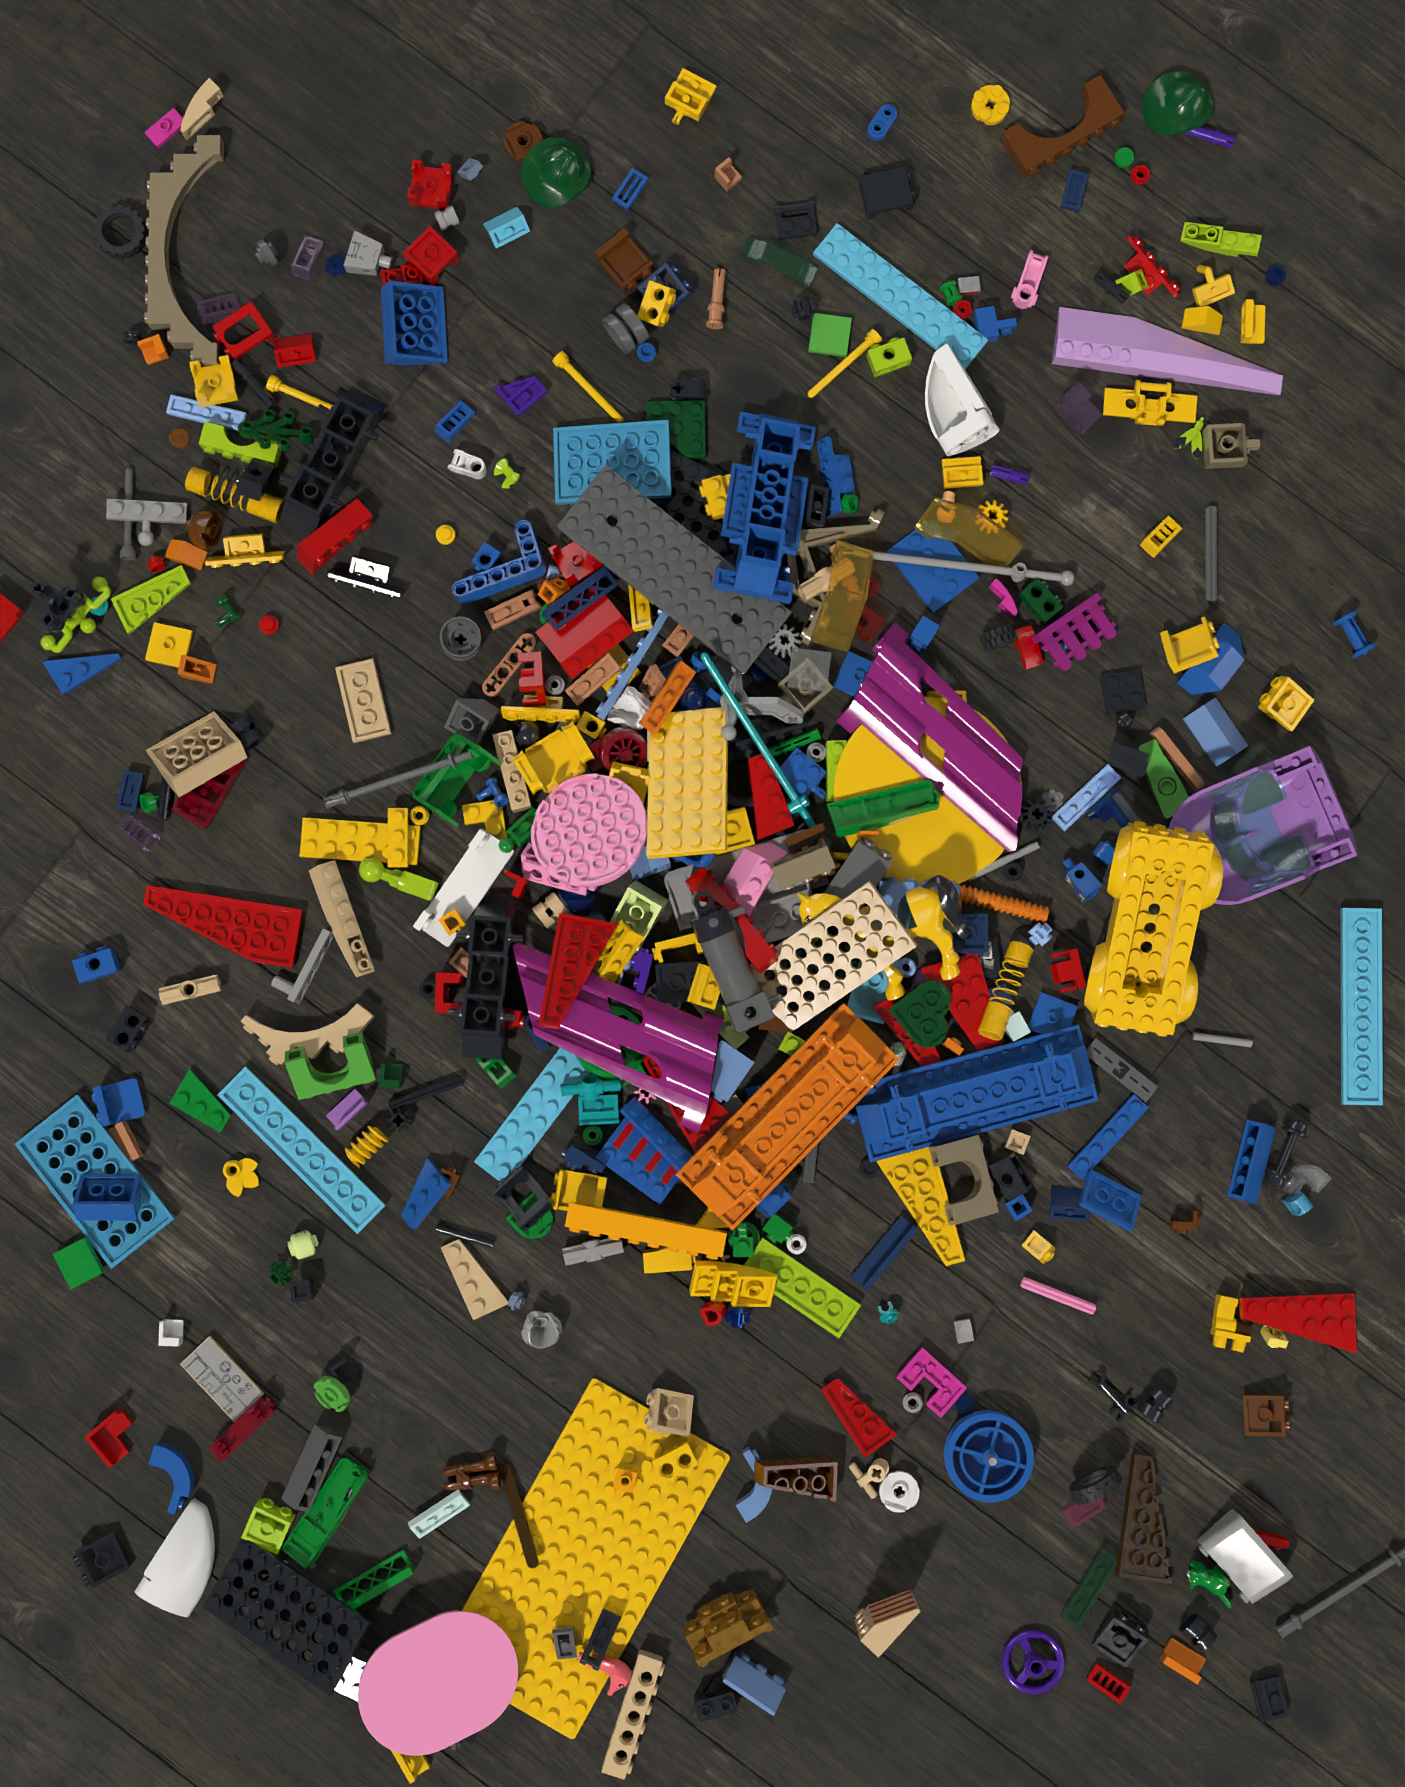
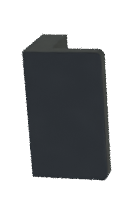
[1107,741,1152,777]

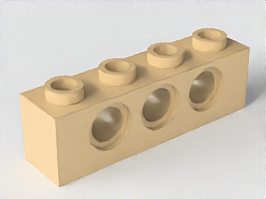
[493,730,532,813]

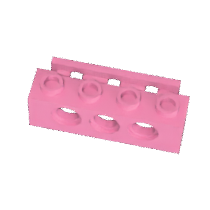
[521,842,598,896]

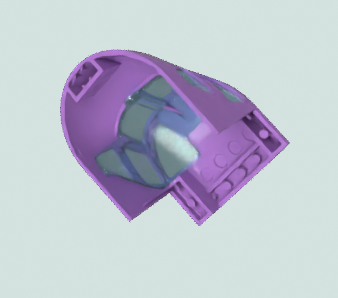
[1168,746,1358,905]

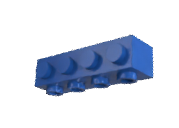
[1227,1120,1276,1204]

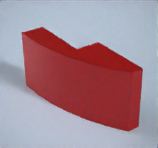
[380,264,423,286]
[1014,625,1043,669]

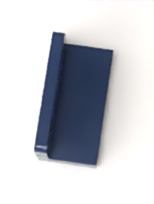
[1048,1187,1091,1221]

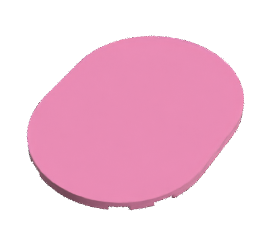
[358,1610,518,1756]

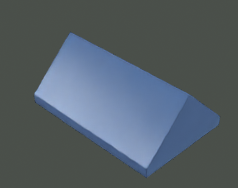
[1183,698,1248,767]

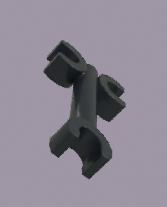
[1089,1371,1139,1423]

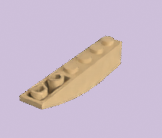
[309,860,375,977]

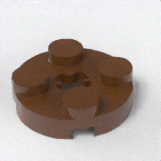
[504,121,542,162]

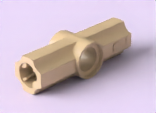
[797,558,855,602]
[159,974,222,1005]

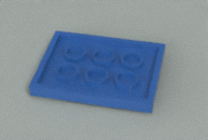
[886,517,979,614]

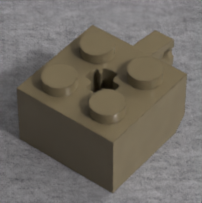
[1202,423,1260,469]
[777,658,833,715]

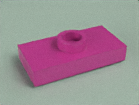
[144,108,183,149]

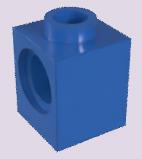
[472,542,502,573]

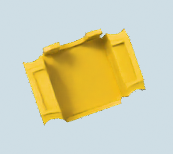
[511,721,595,795]

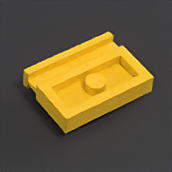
[941,456,983,489]
[687,963,720,1010]

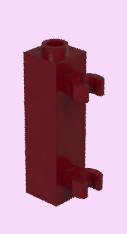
[208,1395,277,1463]

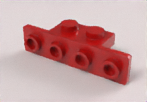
[1124,235,1181,297]

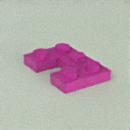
[895,1347,967,1418]

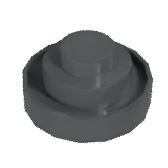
[255,239,278,267]

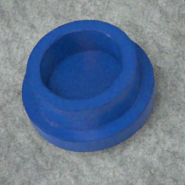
[637,342,656,362]

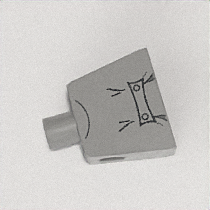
[344,231,393,276]

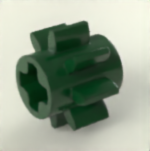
[269,1260,293,1286]

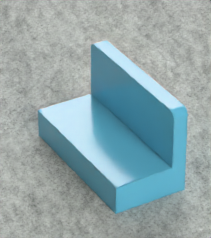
[483,207,530,248]

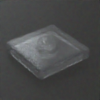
[787,648,831,692]

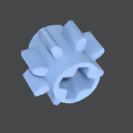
[1029,922,1053,946]

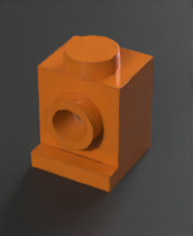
[538,577,571,606]

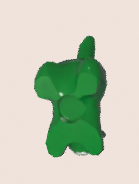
[1187,1561,1232,1609]

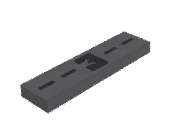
[1086,1038,1158,1102]

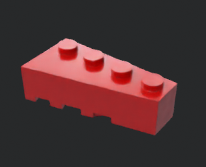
[297,499,373,576]

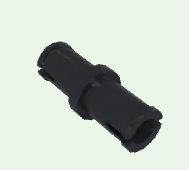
[1093,270,1130,304]

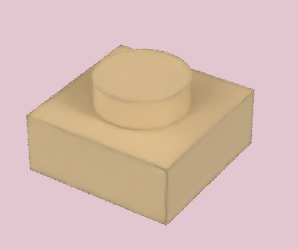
[1004,1129,1031,1155]

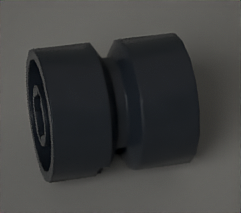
[229,714,266,751]
[1137,1386,1174,1424]
[1179,1613,1217,1652]

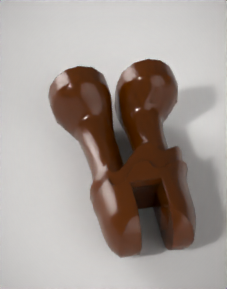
[442,1452,501,1491]

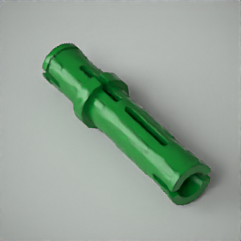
[768,728,821,757]

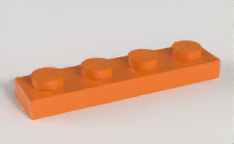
[639,661,696,735]

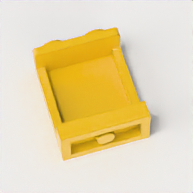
[1160,616,1220,673]
[652,933,704,964]
[551,1169,607,1211]

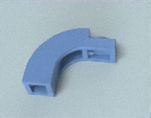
[735,1446,772,1523]

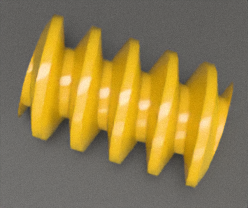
[344,1126,389,1168]

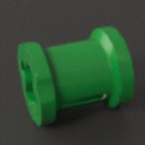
[940,280,963,306]

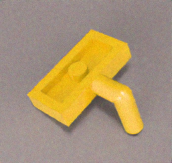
[1192,265,1235,307]

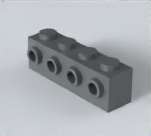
[281,1425,342,1512]

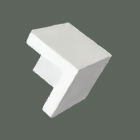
[158,1319,184,1346]

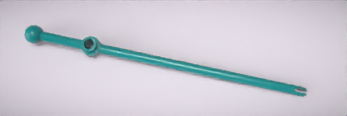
[701,652,832,848]

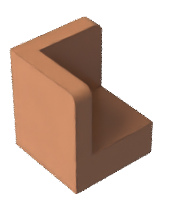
[715,157,742,191]

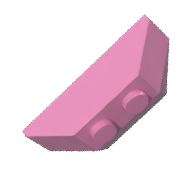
[724,842,788,917]

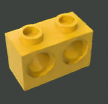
[637,280,676,327]
[652,1440,699,1484]

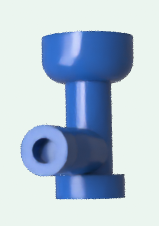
[476,778,509,808]

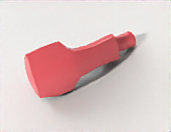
[577,1652,632,1696]

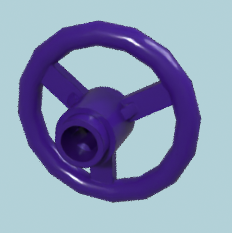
[1001,1629,1065,1695]

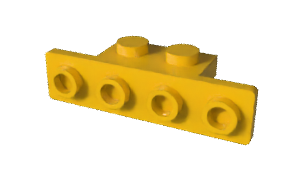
[205,533,285,568]
[501,695,581,724]

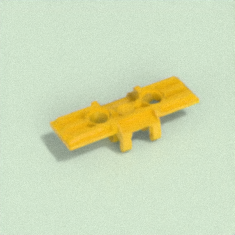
[1103,380,1197,426]

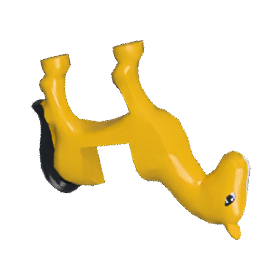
[797,875,972,1001]

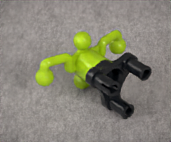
[31,576,111,653]

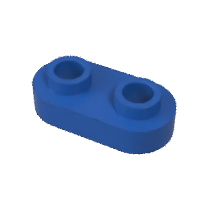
[867,104,897,141]

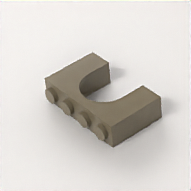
[929,1135,999,1225]

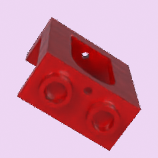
[212,302,276,361]

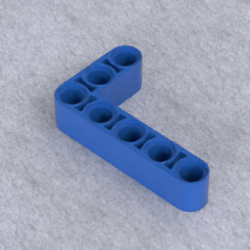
[452,520,547,604]

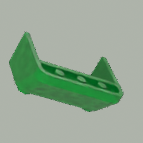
[412,734,502,827]

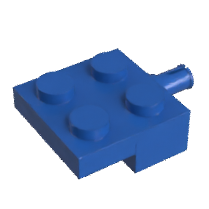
[776,747,827,799]

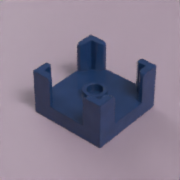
[951,914,989,957]

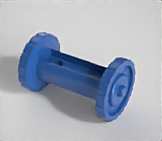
[1333,610,1377,659]

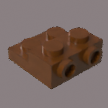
[1243,1393,1291,1437]

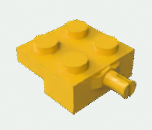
[665,68,717,125]

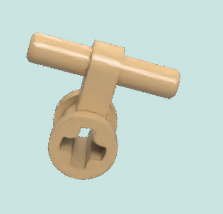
[849,1458,889,1499]

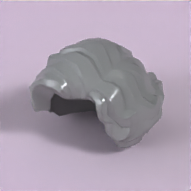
[521,1310,562,1349]

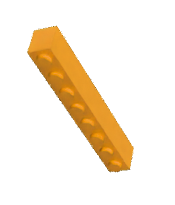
[565,1201,727,1260]

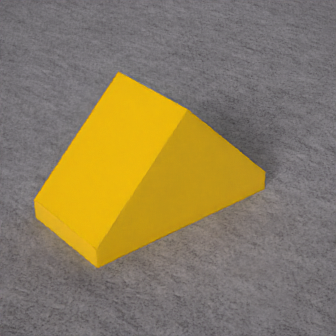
[1181,306,1223,335]

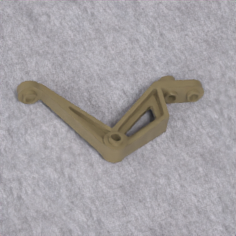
[785,509,885,645]

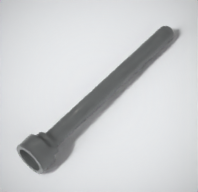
[120,468,136,560]

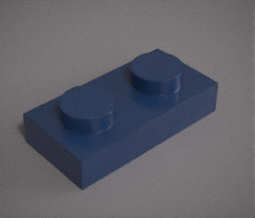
[1060,169,1088,213]
[116,770,145,813]

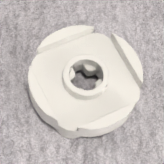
[879,1471,919,1513]

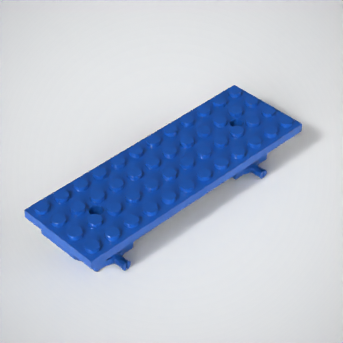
[855,1024,1098,1163]

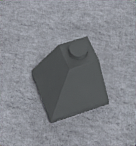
[444,698,499,745]

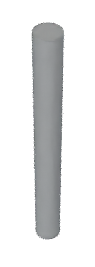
[968,841,1040,881]

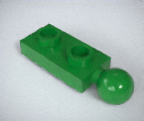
[498,807,537,853]

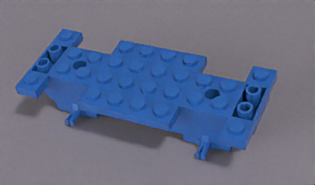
[713,411,816,604]

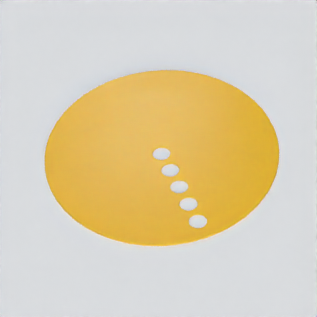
[834,697,1022,884]

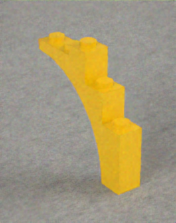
[643,1207,728,1274]

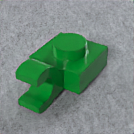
[733,1222,754,1257]

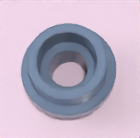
[508,1292,525,1311]

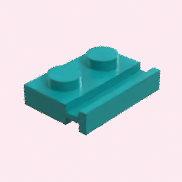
[578,1094,619,1125]

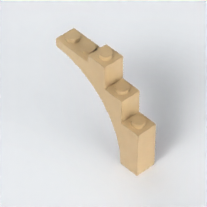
[241,1003,375,1065]

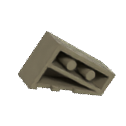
[770,837,836,890]

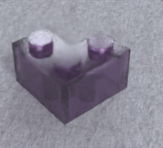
[1056,381,1103,435]

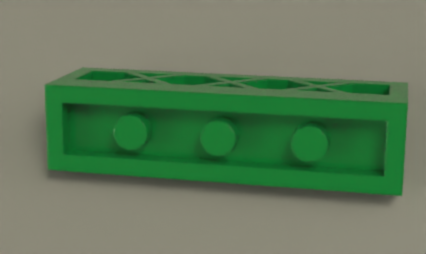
[334,1549,416,1609]

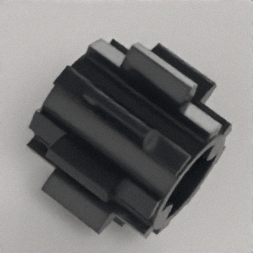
[791,296,815,322]

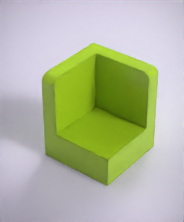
[1115,269,1149,296]

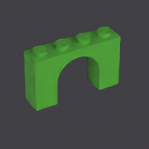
[285,1032,376,1100]

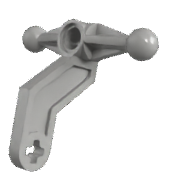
[720,666,804,741]

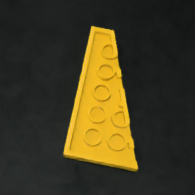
[876,1146,965,1266]

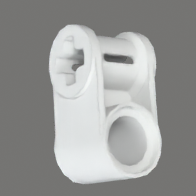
[447,449,487,479]

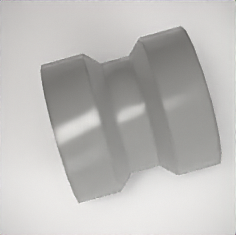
[434,205,459,231]

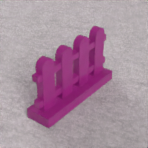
[1031,593,1116,671]

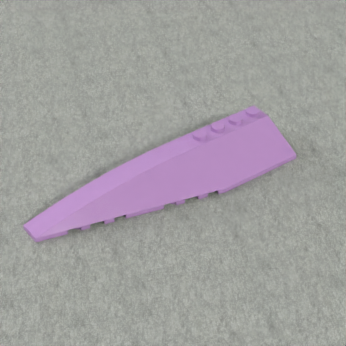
[1052,307,1283,395]

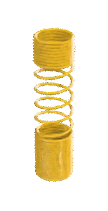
[185,466,285,523]
[978,941,1033,1040]

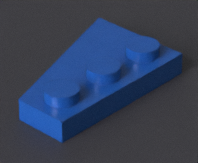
[401,1158,451,1230]

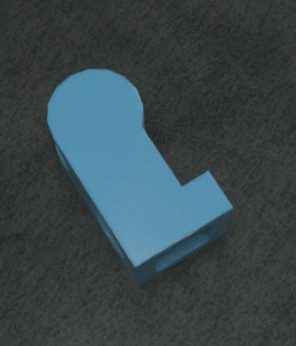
[1282,1189,1313,1216]

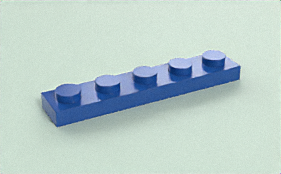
[1067,1094,1149,1180]
[620,1097,692,1171]

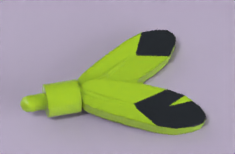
[1173,417,1204,459]

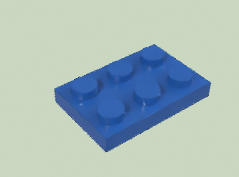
[1078,1169,1142,1232]

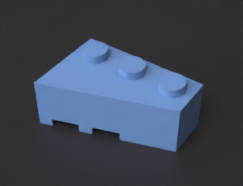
[630,843,671,881]

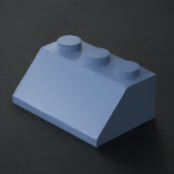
[722,1651,786,1716]

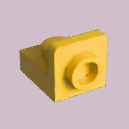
[1021,1231,1056,1264]

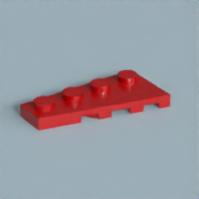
[748,754,794,840]
[872,989,941,1066]
[820,1378,897,1457]

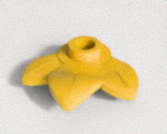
[223,1158,259,1197]

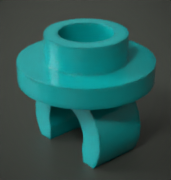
[878,1301,899,1324]

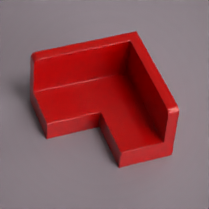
[84,1407,134,1468]

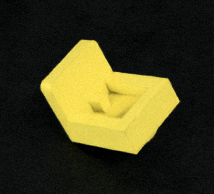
[1260,1325,1289,1348]

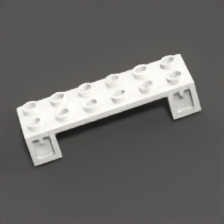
[413,829,514,947]

